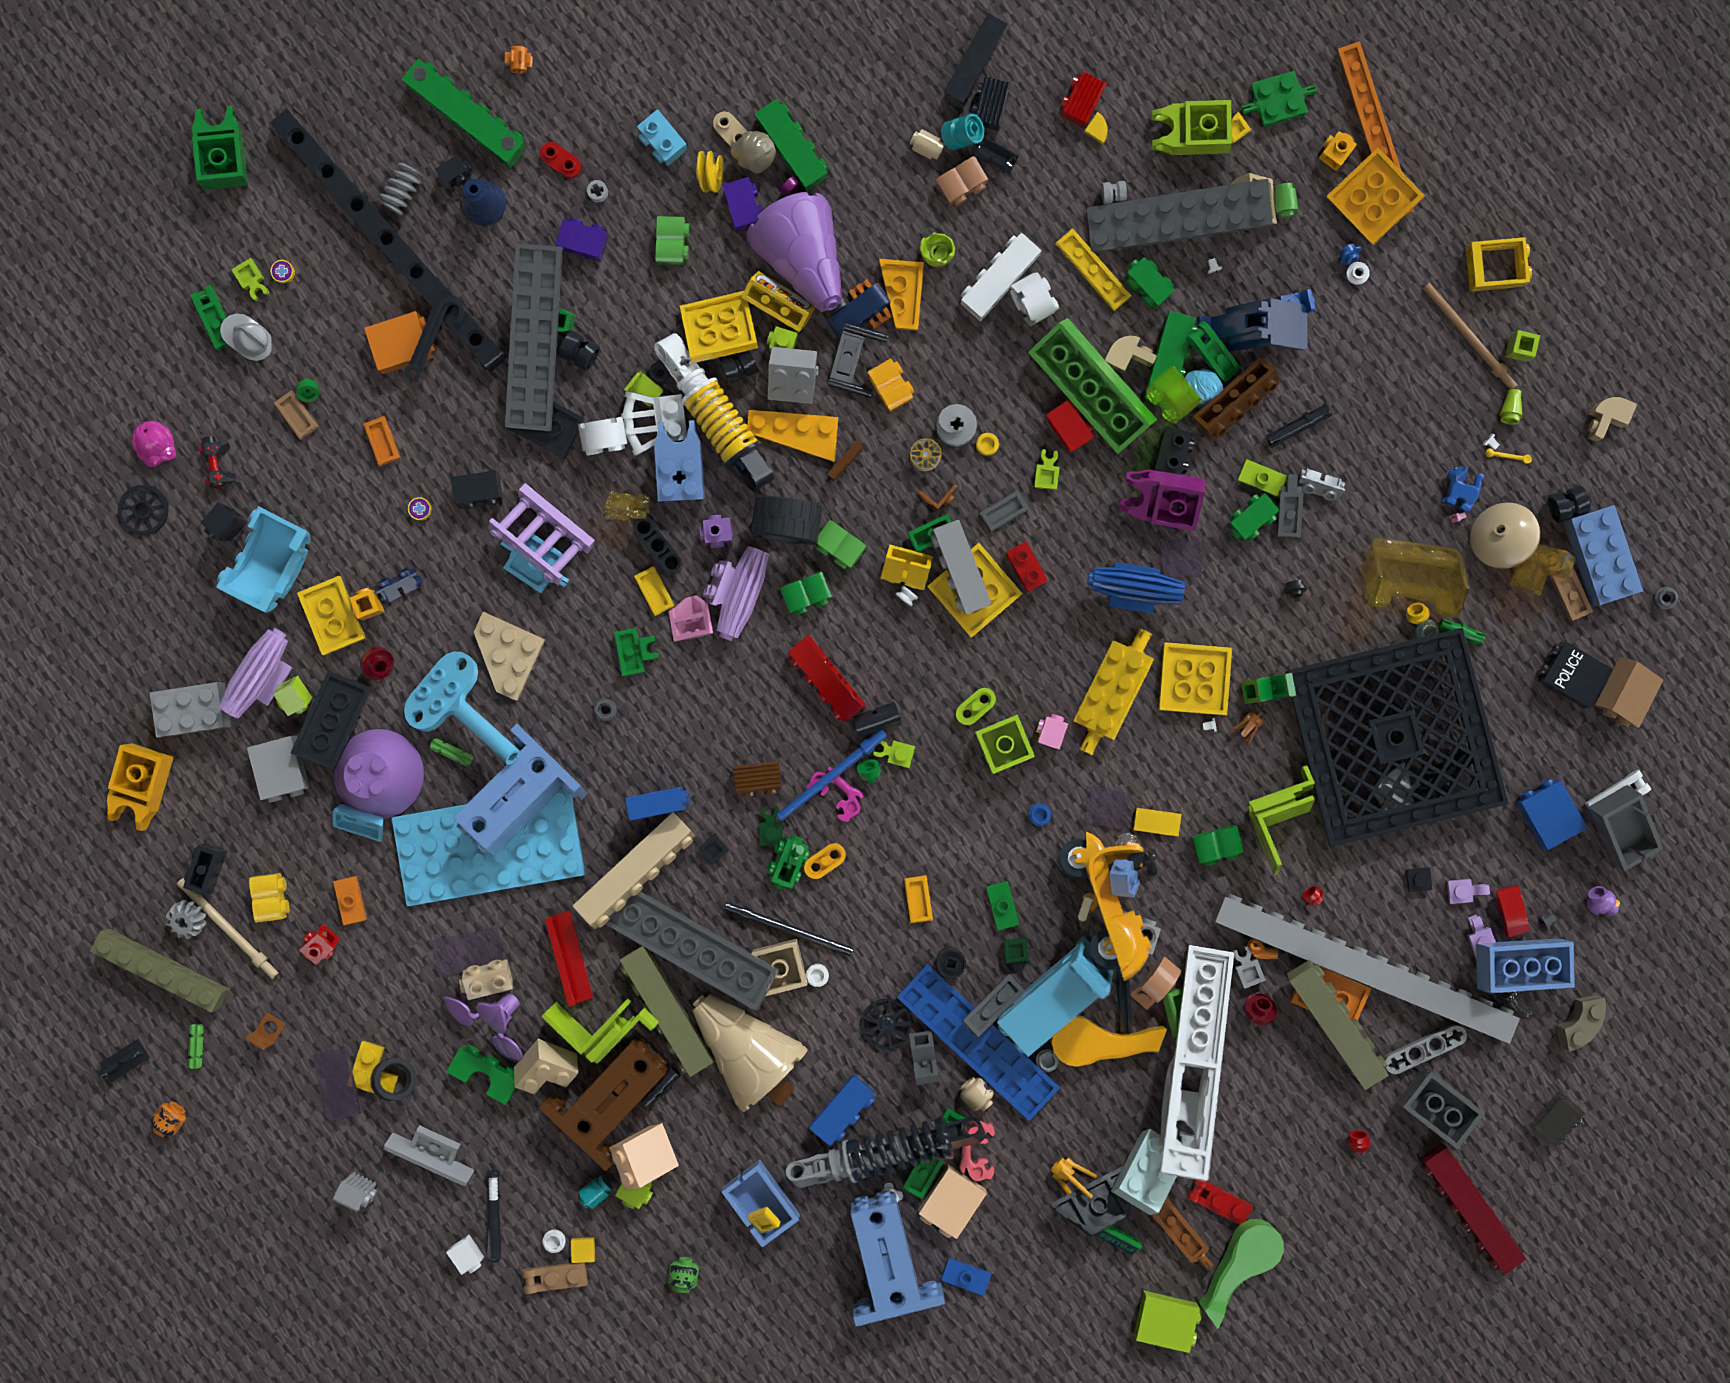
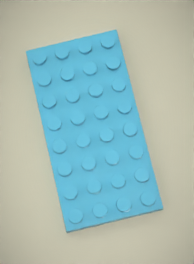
[392,788,586,906]

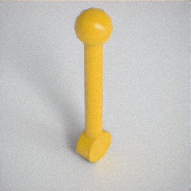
[1485,449,1532,464]

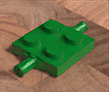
[1241,71,1317,128]

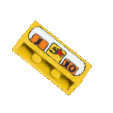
[741,271,816,332]

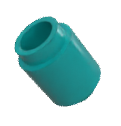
[578,1175,613,1209]

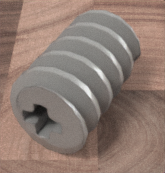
[379,163,423,215]

